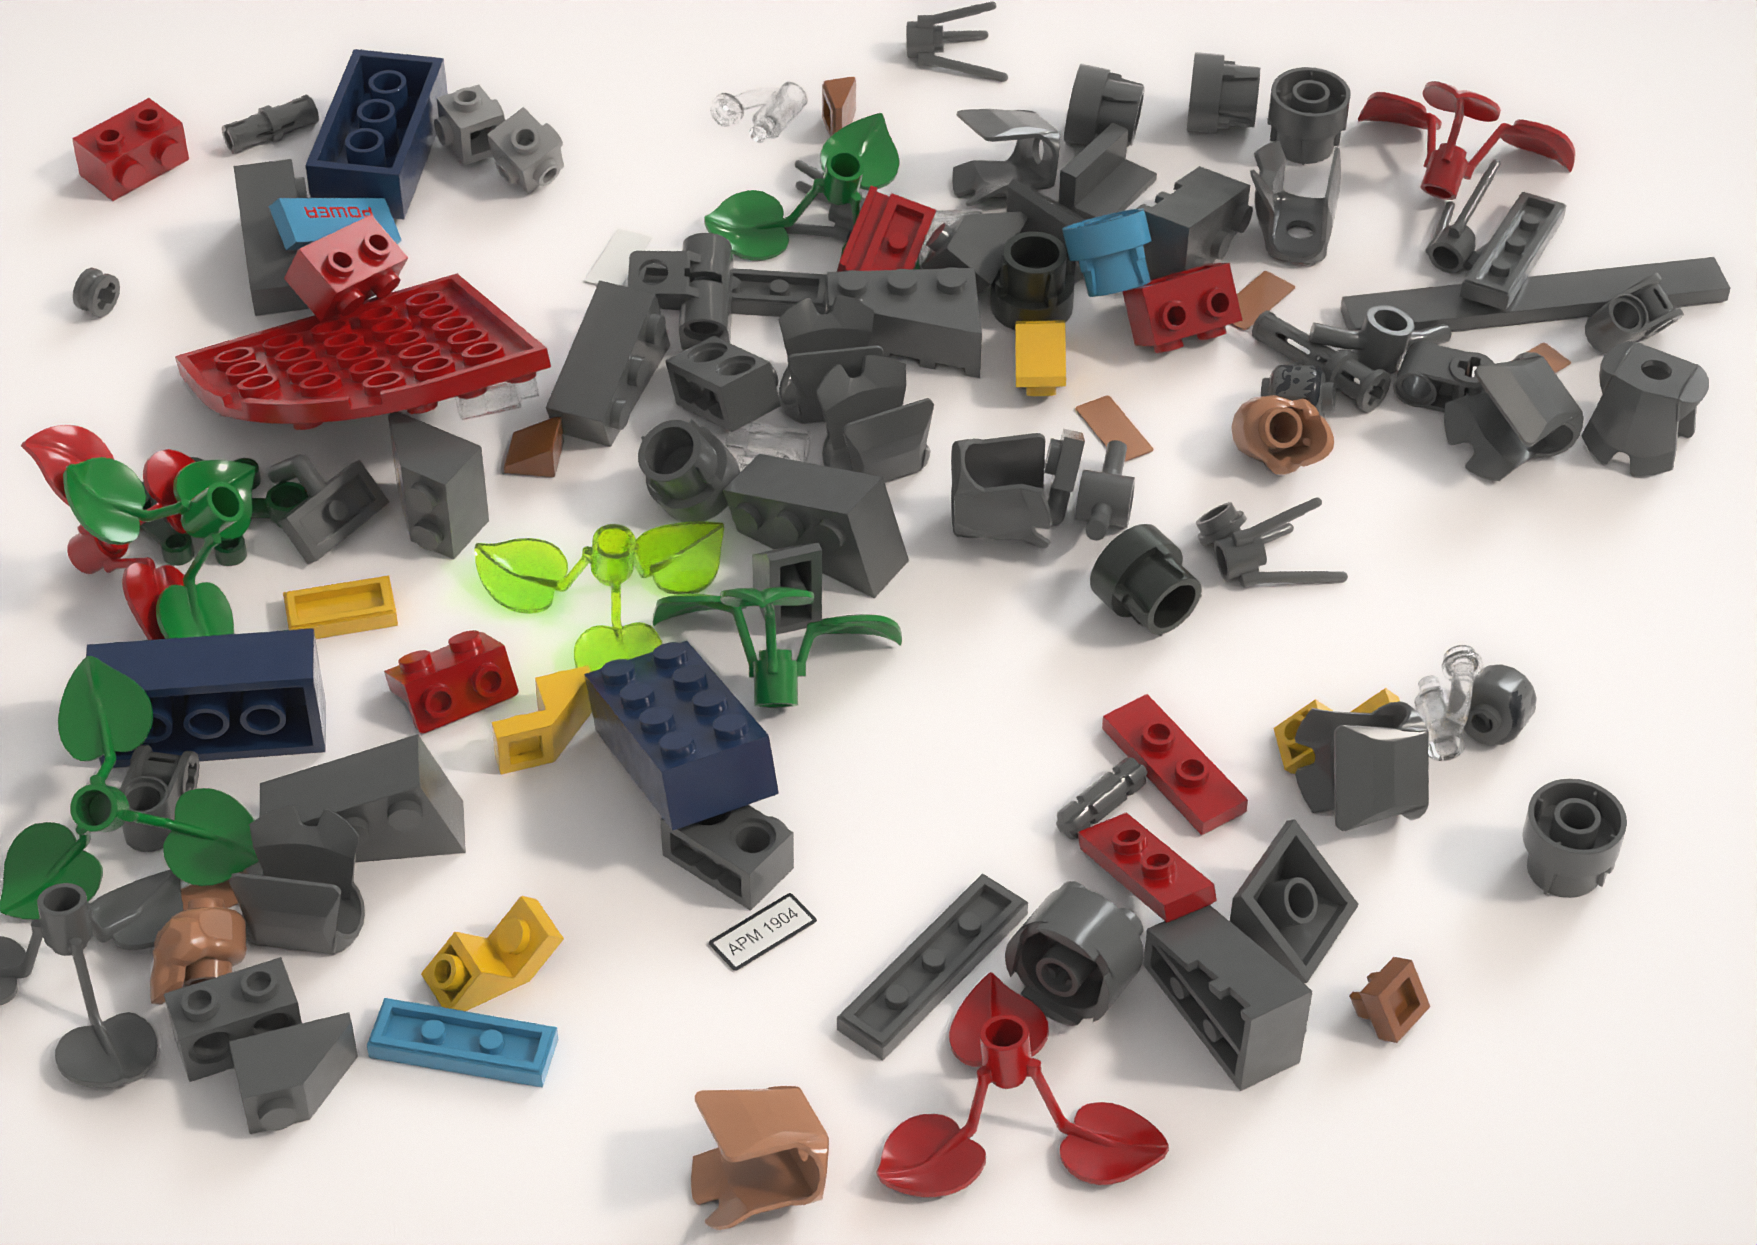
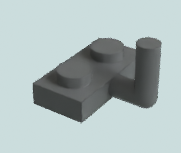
[1044,428,1085,526]
[268,454,390,564]

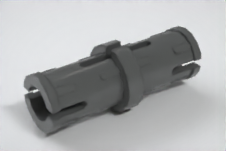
[221,94,319,154]

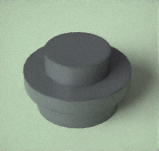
[1195,502,1247,545]

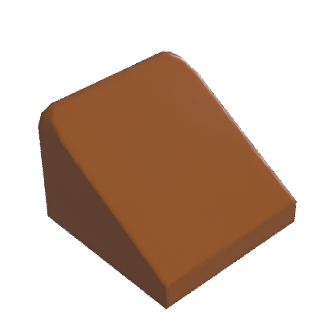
[822,76,856,137]
[504,417,564,477]

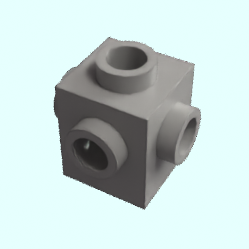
[434,84,505,166]
[487,107,564,194]

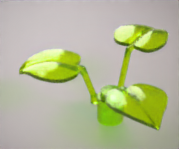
[474,521,724,672]

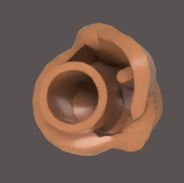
[1231,395,1334,474]
[150,897,246,1005]

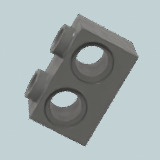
[665,336,781,432]
[660,805,794,911]
[164,957,302,1082]

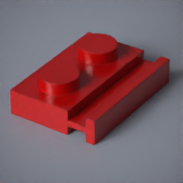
[837,185,936,272]

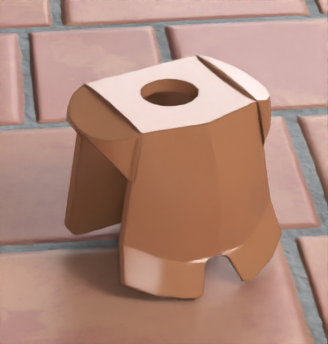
[691,1086,829,1230]

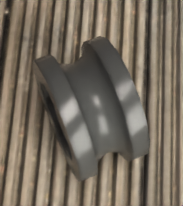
[72,267,120,317]

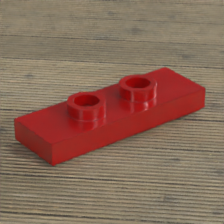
[1102,694,1248,836]
[1078,812,1217,922]

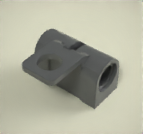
[628,233,734,349]

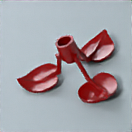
[1358,81,1576,200]
[21,425,196,640]
[876,972,1169,1197]

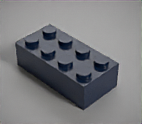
[305,49,448,220]
[86,628,326,768]
[584,641,779,831]

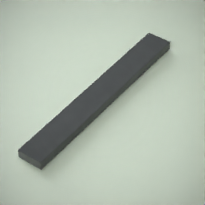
[1340,257,1731,331]

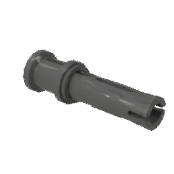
[1252,310,1391,412]

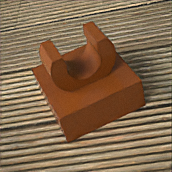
[1349,957,1431,1043]

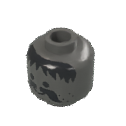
[1261,365,1336,418]
[1455,664,1537,746]

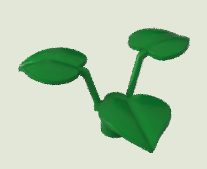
[704,113,921,269]
[63,457,256,639]
[653,587,902,708]
[0,656,259,920]

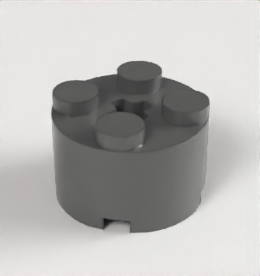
[1005,881,1144,1025]

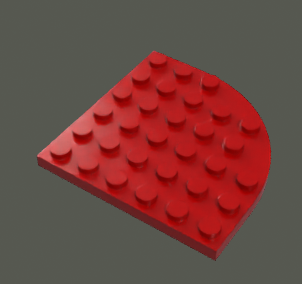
[175,273,551,430]

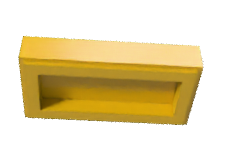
[283,575,398,639]

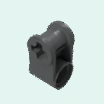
[1585,273,1684,353]
[1393,341,1494,412]
[119,745,200,852]

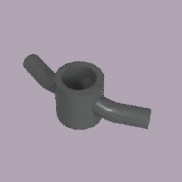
[1309,305,1452,374]
[1076,440,1135,541]

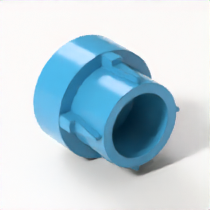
[1062,208,1151,297]

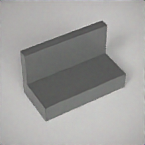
[1058,122,1157,220]

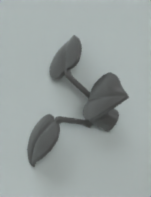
[0,869,184,1087]

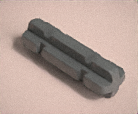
[1056,757,1147,839]

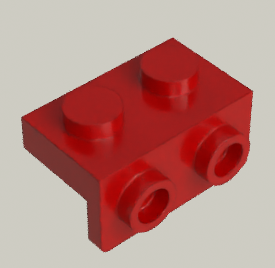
[384,630,519,733]

